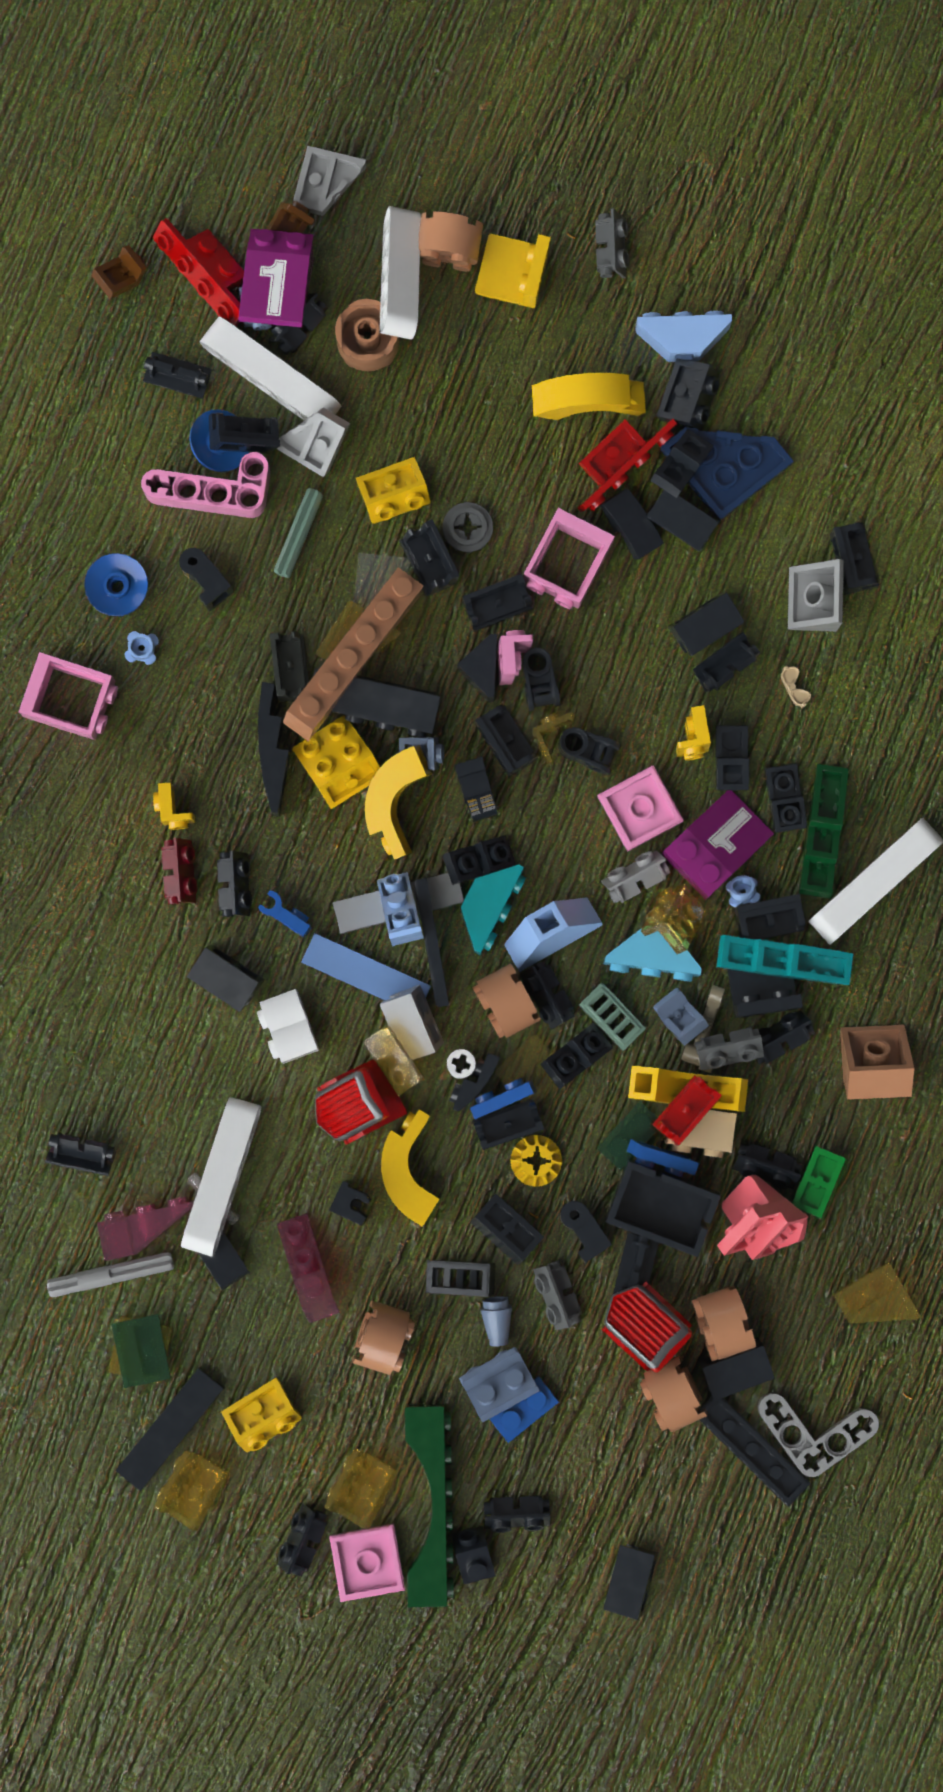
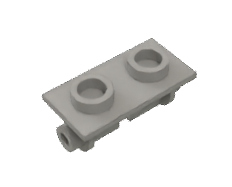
[601,850,670,904]

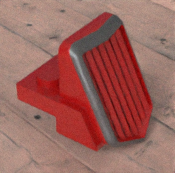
[315,1056,408,1145]
[602,1282,692,1372]

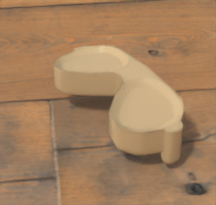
[781,666,811,708]

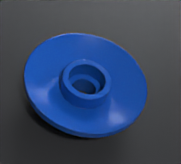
[189,409,249,472]
[84,553,148,616]

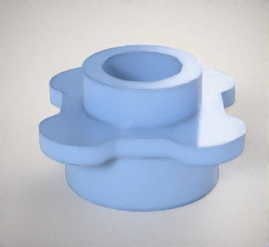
[125,631,159,665]
[726,875,760,907]

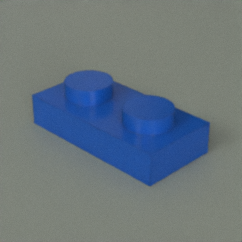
[470,1078,537,1119]
[627,1139,699,1177]
[490,1376,559,1443]

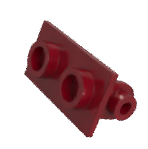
[161,838,198,905]

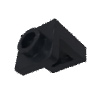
[452,1526,495,1584]

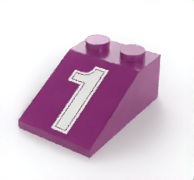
[239,228,314,327]
[661,790,774,900]

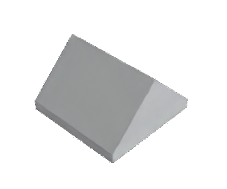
[788,559,844,632]

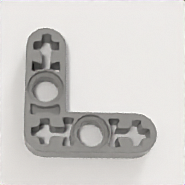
[757,1392,879,1477]

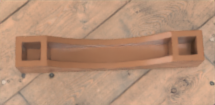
[283,567,424,741]

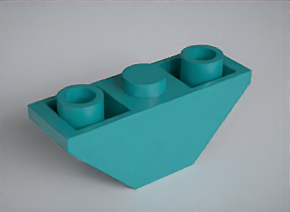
[461,865,526,955]

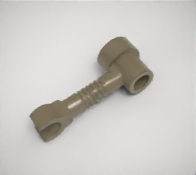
[681,985,725,1073]

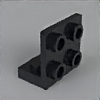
[727,969,803,1019]

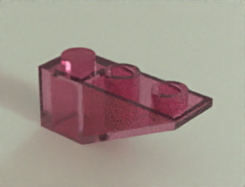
[97,1197,194,1261]
[277,1213,340,1323]

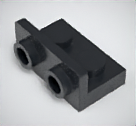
[656,358,720,431]

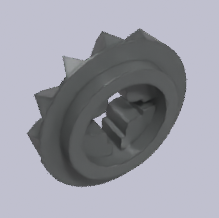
[443,502,493,553]

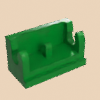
[792,1146,848,1220]

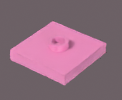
[597,765,684,852]
[329,1523,405,1602]

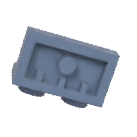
[459,1347,540,1422]

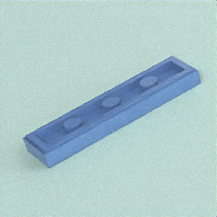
[301,933,431,1000]

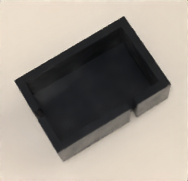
[605,1158,721,1257]

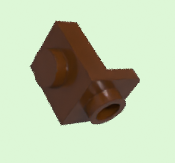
[267,201,315,234]
[91,245,146,300]

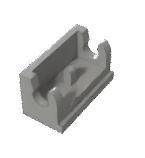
[380,984,444,1063]

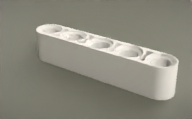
[380,206,421,340]
[199,317,342,420]
[808,818,943,945]
[181,1097,261,1257]

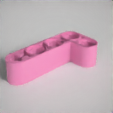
[141,452,270,518]

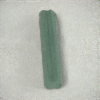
[274,488,323,578]

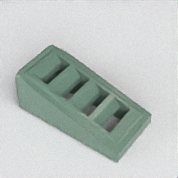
[578,982,646,1051]

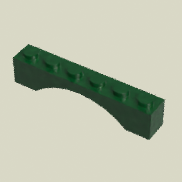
[405,1404,454,1608]

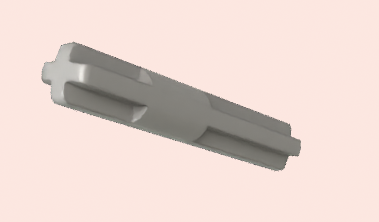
[47,1252,174,1297]

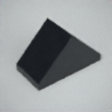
[457,634,497,702]

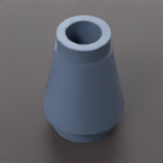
[480,1296,512,1346]

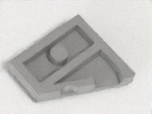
[293,146,366,216]
[277,407,350,477]

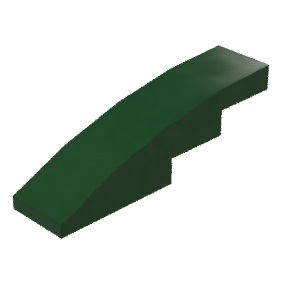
[798,764,849,899]

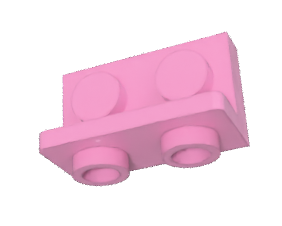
[497,630,533,685]

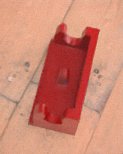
[652,1075,722,1146]

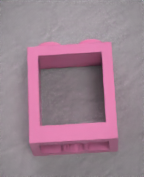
[523,508,615,609]
[19,652,118,740]

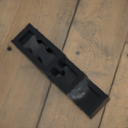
[258,682,291,817]

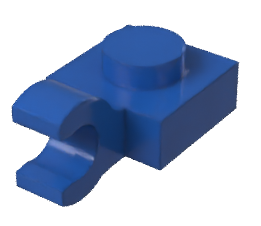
[258,891,312,939]

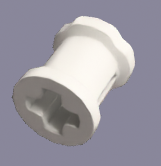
[447,1049,476,1079]

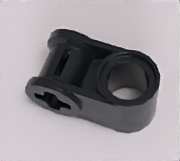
[522,648,561,712]
[558,727,621,775]

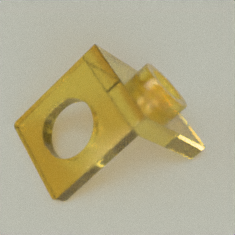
[532,712,575,767]

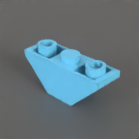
[603,928,702,982]

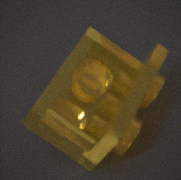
[641,884,707,954]
[363,1026,425,1096]
[325,1449,398,1530]
[154,1450,229,1531]

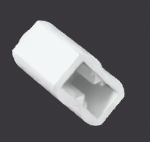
[257,989,319,1064]

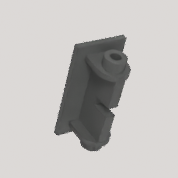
[595,208,629,279]
[695,1027,764,1071]
[533,1260,583,1330]

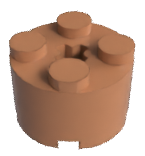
[419,212,483,272]
[335,299,399,371]
[472,963,541,1038]
[691,1285,756,1361]
[352,1300,415,1375]
[640,1356,708,1433]

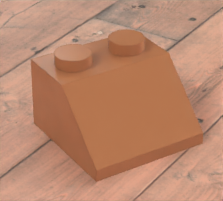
[840,1025,915,1100]

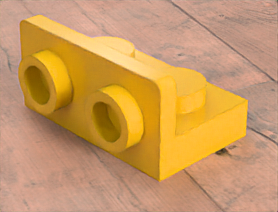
[356,457,431,524]
[676,705,711,761]
[221,1377,302,1453]

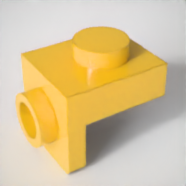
[153,782,195,830]

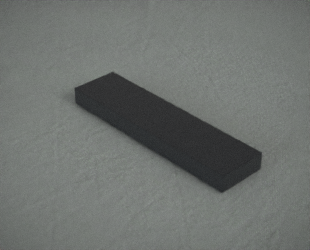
[414,877,449,1007]
[115,1367,224,1491]
[699,1395,811,1507]

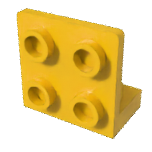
[475,234,551,308]
[292,715,380,809]

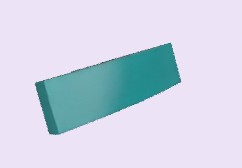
[716,935,853,985]

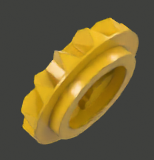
[511,1135,562,1187]

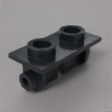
[267,293,328,355]
[143,352,212,399]
[693,632,760,692]
[217,850,252,917]
[520,960,575,1030]
[756,1010,815,1065]
[45,1132,116,1176]
[732,1142,803,1189]
[613,1233,659,1294]
[484,1495,550,1533]
[277,1503,328,1577]

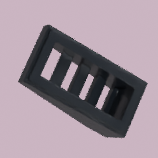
[426,1260,496,1297]

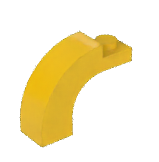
[532,373,646,420]
[365,745,432,860]
[628,1066,748,1112]
[381,1110,440,1227]

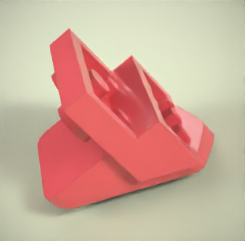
[717,1175,808,1260]

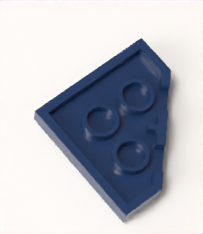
[660,427,794,522]

